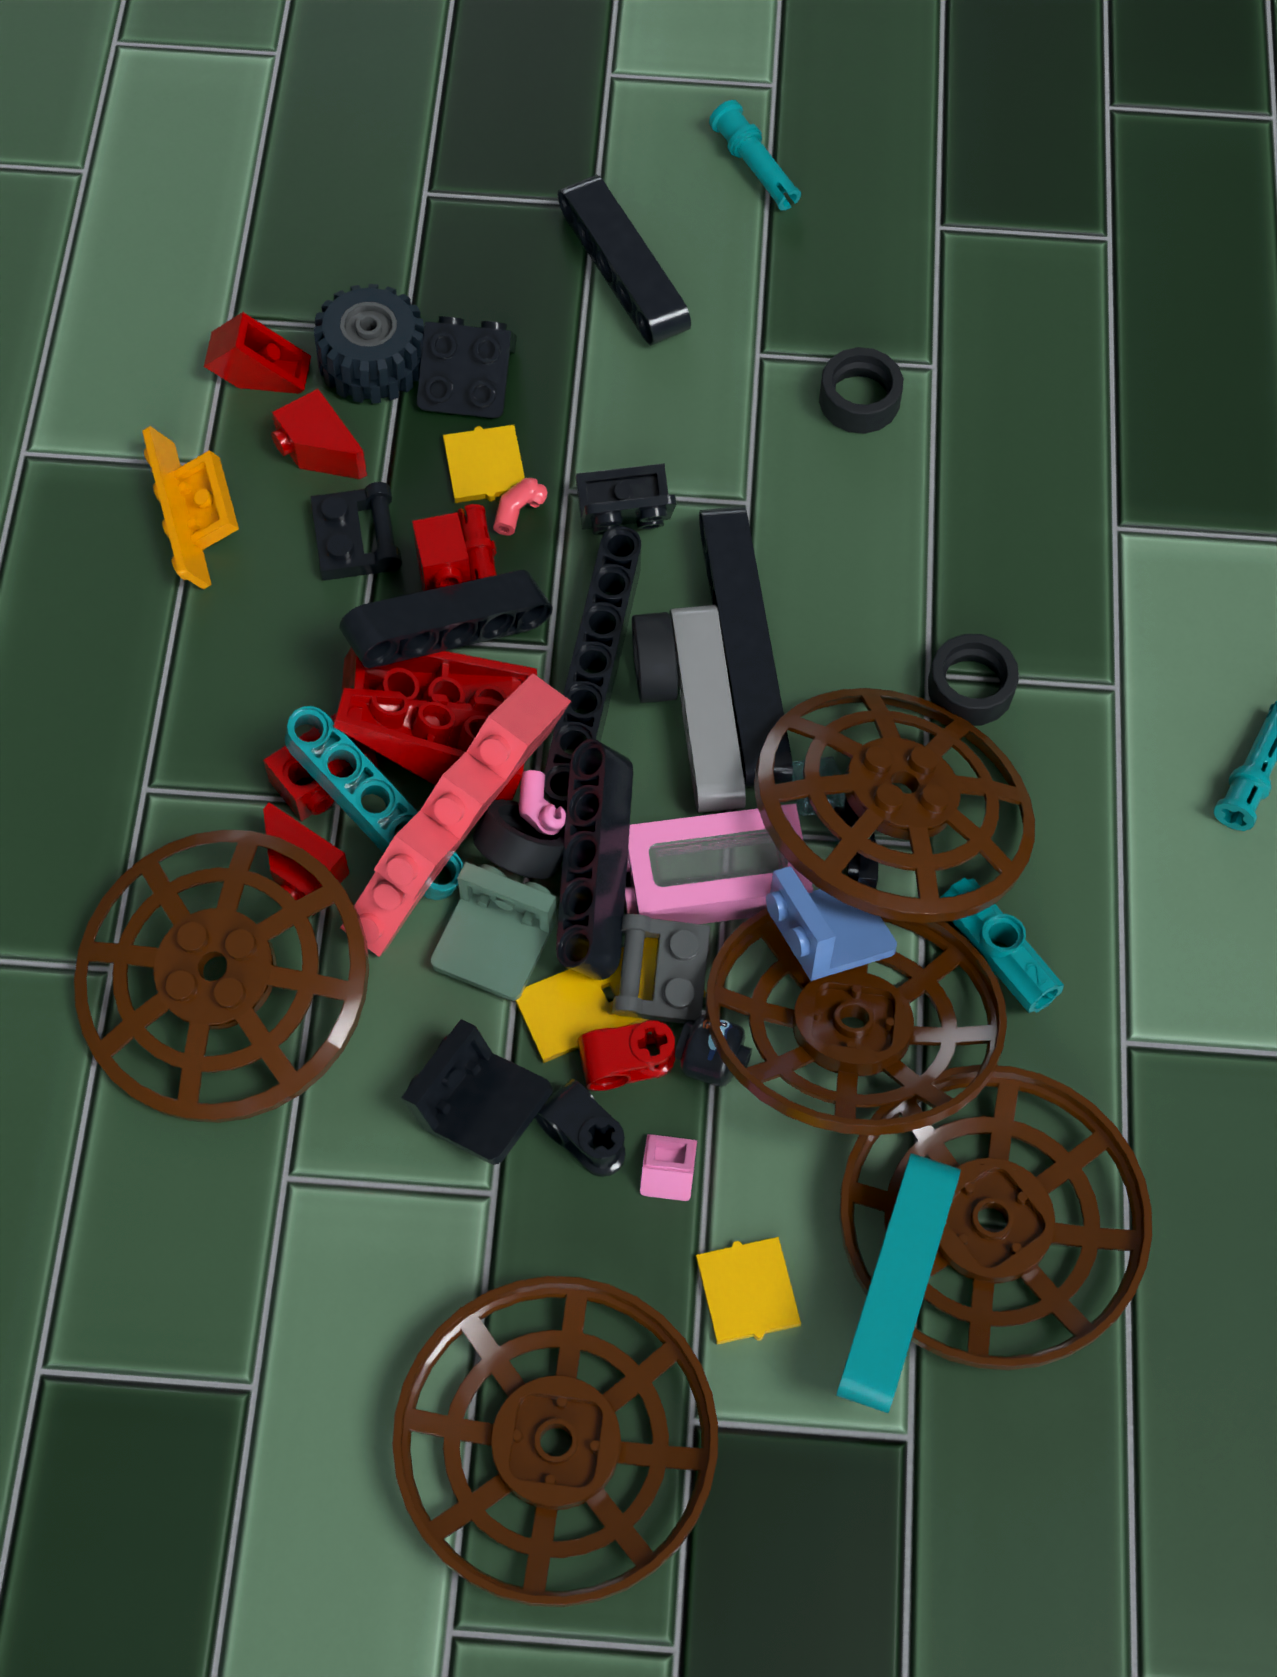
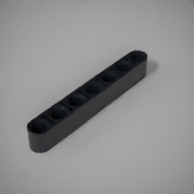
[699,506,793,788]
[544,526,641,812]

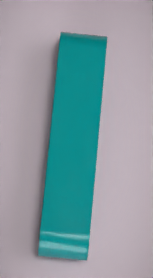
[284,706,463,900]
[836,1153,961,1413]

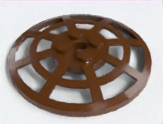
[754,688,1035,923]
[74,830,369,1123]
[706,908,1007,1136]
[839,1064,1152,1370]
[392,1276,718,1607]

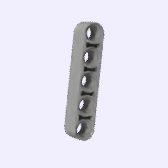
[670,605,746,813]

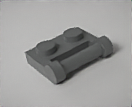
[612,914,710,1024]

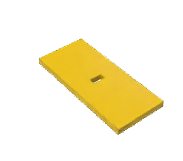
[515,937,706,1063]

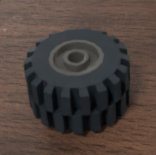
[314,284,424,404]

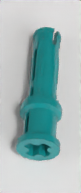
[709,100,801,210]
[1214,701,1277,831]

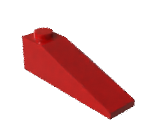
[341,647,537,703]
[333,688,525,800]

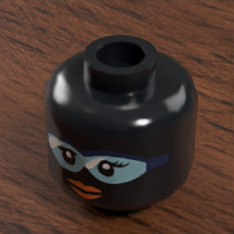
[674,1014,752,1087]

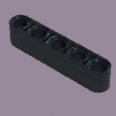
[557,175,691,346]
[339,570,553,668]
[556,739,633,980]

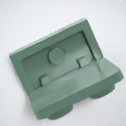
[431,862,557,1001]

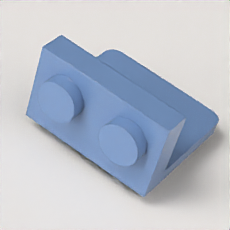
[766,866,897,981]

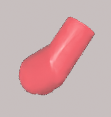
[493,478,548,536]

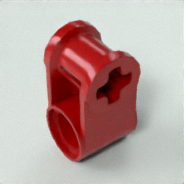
[577,1020,676,1091]

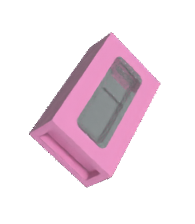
[625,803,813,924]

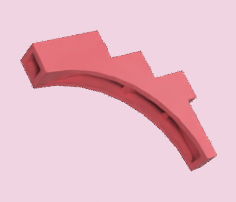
[340,673,571,957]

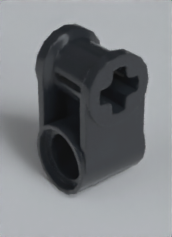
[535,1079,626,1177]

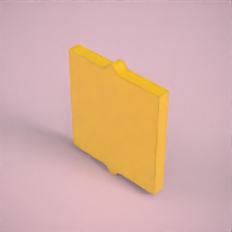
[443,425,525,503]
[696,1237,801,1345]

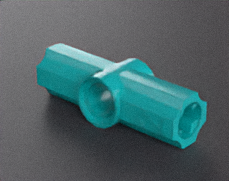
[940,878,1064,1013]

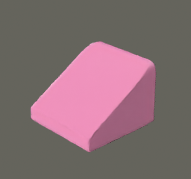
[640,1134,697,1201]

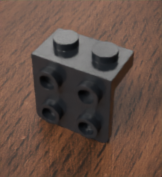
[417,316,517,419]
[575,463,677,535]
[401,1019,553,1165]

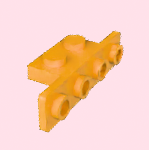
[142,426,239,590]

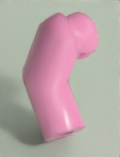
[519,770,566,835]

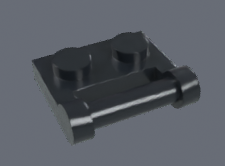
[310,482,402,581]

